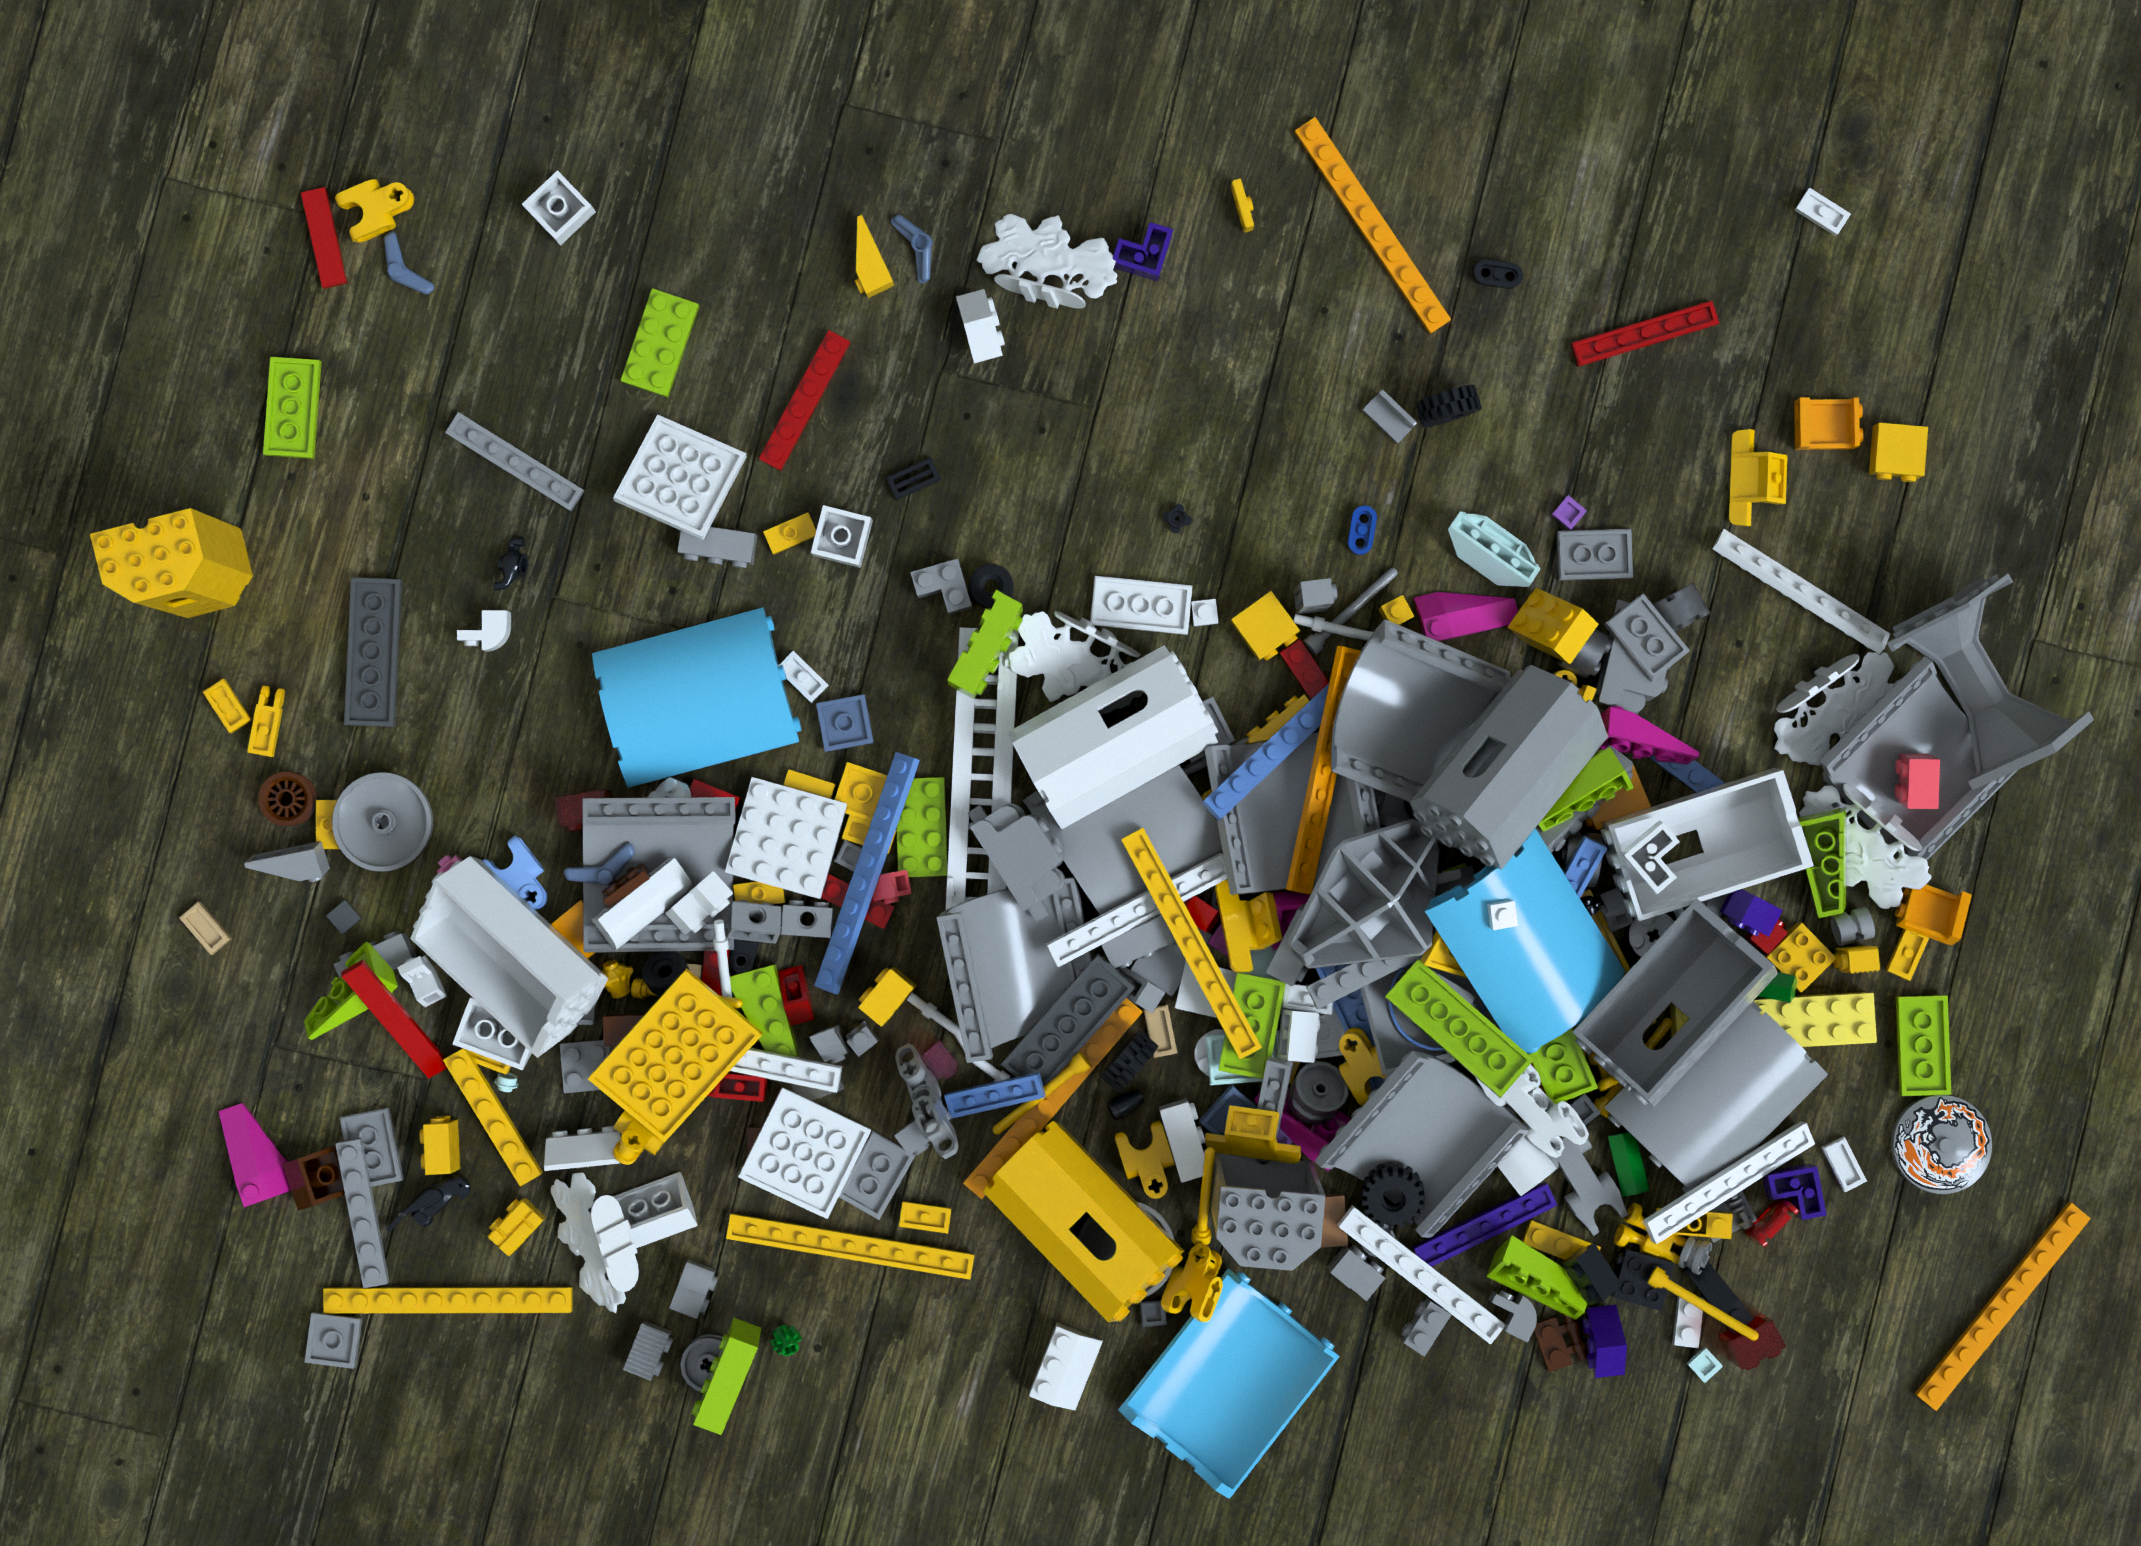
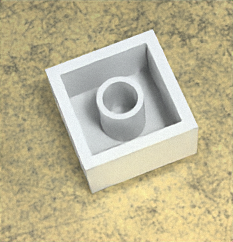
[522,170,596,246]
[811,505,873,568]

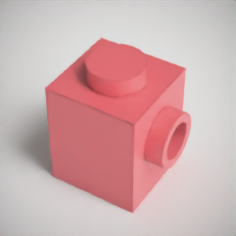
[873,870,912,904]

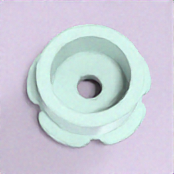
[494,1072,519,1092]

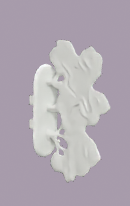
[977,214,1118,309]
[1009,611,1144,715]
[1774,652,1894,766]
[1799,784,1931,909]
[551,1173,639,1313]

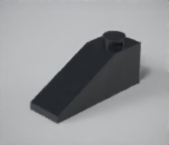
[1684,1262,1754,1334]

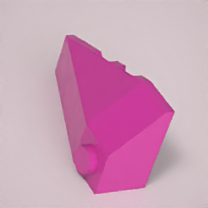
[218,1103,291,1207]

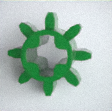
[769,1325,802,1356]

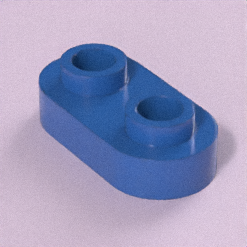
[1347,506,1377,555]

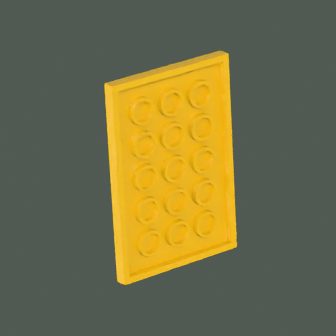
[588,968,763,1143]

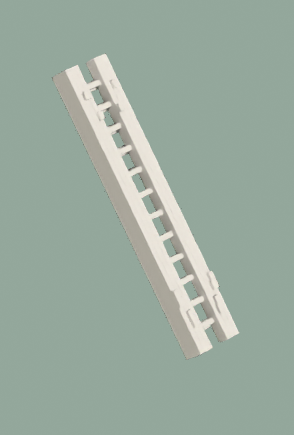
[946,627,1019,910]

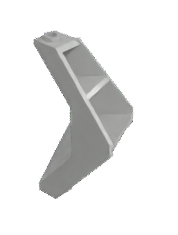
[1287,819,1440,969]

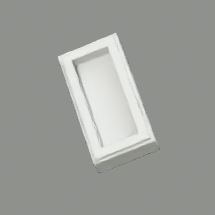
[1821,1136,1867,1192]

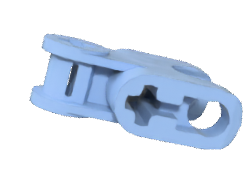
[482,835,548,909]

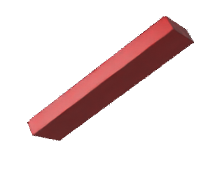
[301,187,348,289]

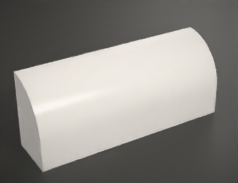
[591,858,693,951]
[1498,1104,1557,1196]

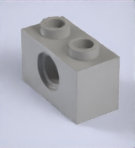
[727,900,781,944]
[781,900,834,938]

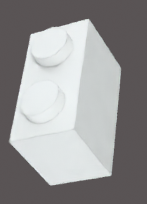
[1277,1009,1320,1063]

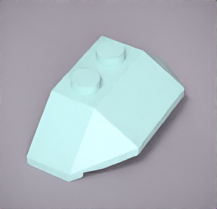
[1448,511,1540,587]

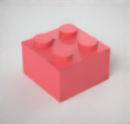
[1894,753,1940,809]

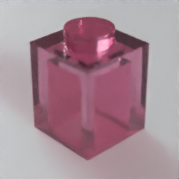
[920,1040,959,1080]

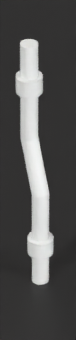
[1294,614,1374,641]
[713,919,732,997]
[907,992,1010,1082]

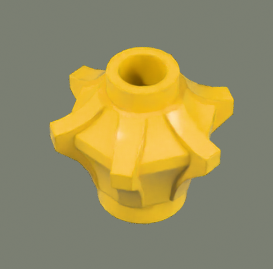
[602,960,633,998]

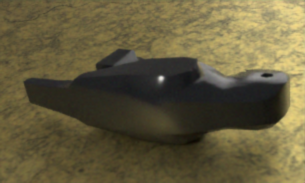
[386,1174,471,1232]

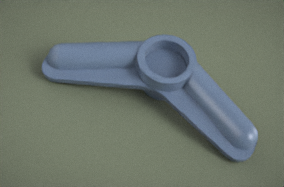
[891,215,933,283]
[384,232,434,294]
[564,843,635,885]

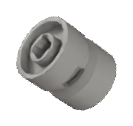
[1830,907,1875,946]

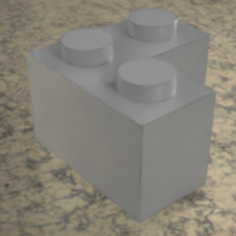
[910,559,972,615]
[1326,1244,1385,1301]

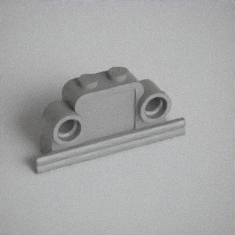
[1593,600,1671,714]
[968,804,1065,922]

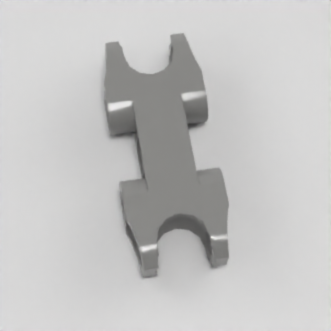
[895,1043,959,1159]
[1546,1127,1628,1236]

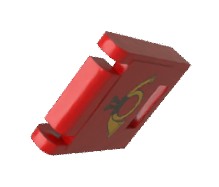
[1744,1199,1799,1248]

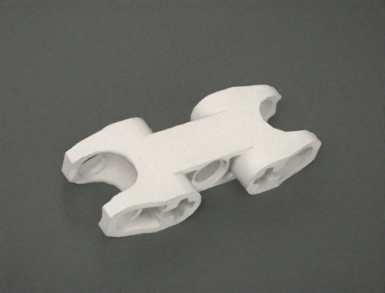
[1476,1064,1589,1158]

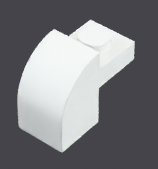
[457,610,511,652]
[397,956,447,1007]

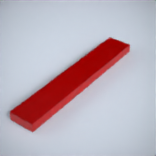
[1571,300,1720,367]
[341,960,447,1079]

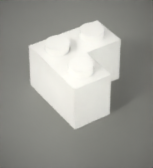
[956,289,1005,363]
[1621,821,1680,894]
[665,871,733,935]

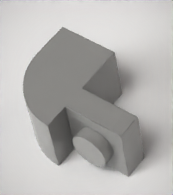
[1489,1290,1537,1343]

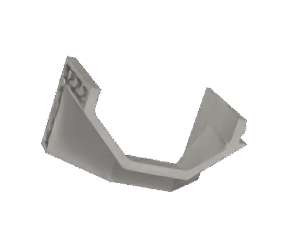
[1887,574,2094,790]

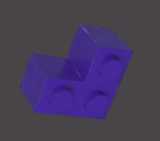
[1113,222,1173,282]
[1720,889,1783,937]
[1762,1163,1827,1220]
[1582,1305,1627,1378]

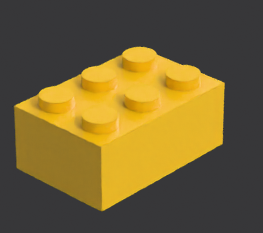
[1507,588,1599,664]
[858,966,917,1027]

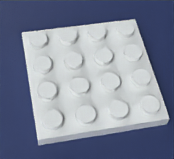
[613,415,747,540]
[725,777,847,899]
[738,1087,871,1219]

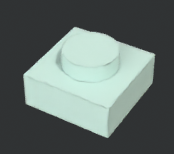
[1686,1347,1723,1383]

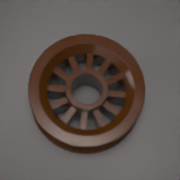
[258,772,317,826]

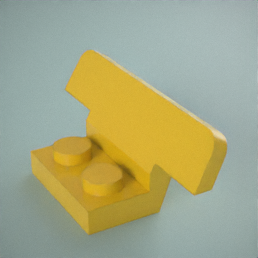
[1729,429,1787,526]
[1215,880,1282,972]
[1205,1105,1301,1164]

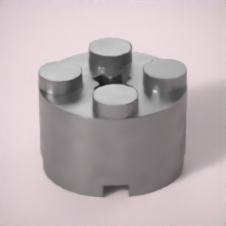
[1653,583,1710,632]
[1557,629,1612,679]

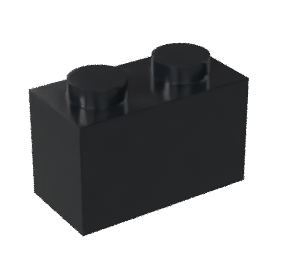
[1562,1243,1622,1306]

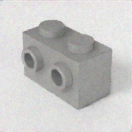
[1400,1297,1451,1357]

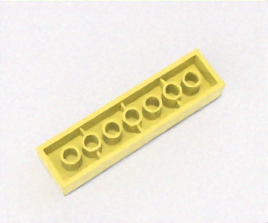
[1670,992,1877,1047]

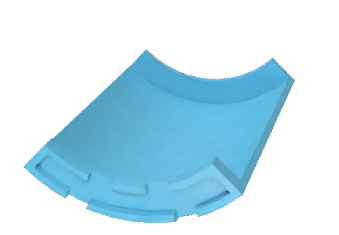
[592,607,802,788]
[1425,828,1626,1054]
[1118,1268,1340,1499]

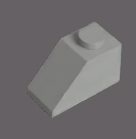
[1116,967,1165,1013]

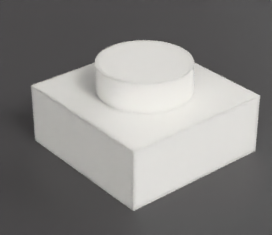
[1191,599,1218,627]
[1487,899,1518,930]

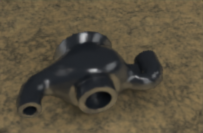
[494,537,528,590]

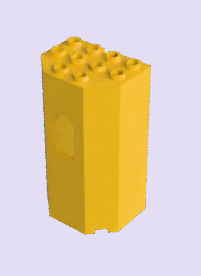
[90,508,253,618]
[982,1121,1184,1322]

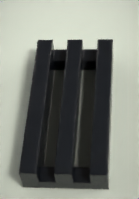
[886,457,941,500]

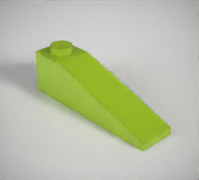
[304,942,398,1040]

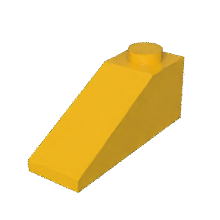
[854,215,894,298]

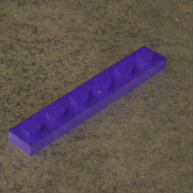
[1412,1182,1558,1267]

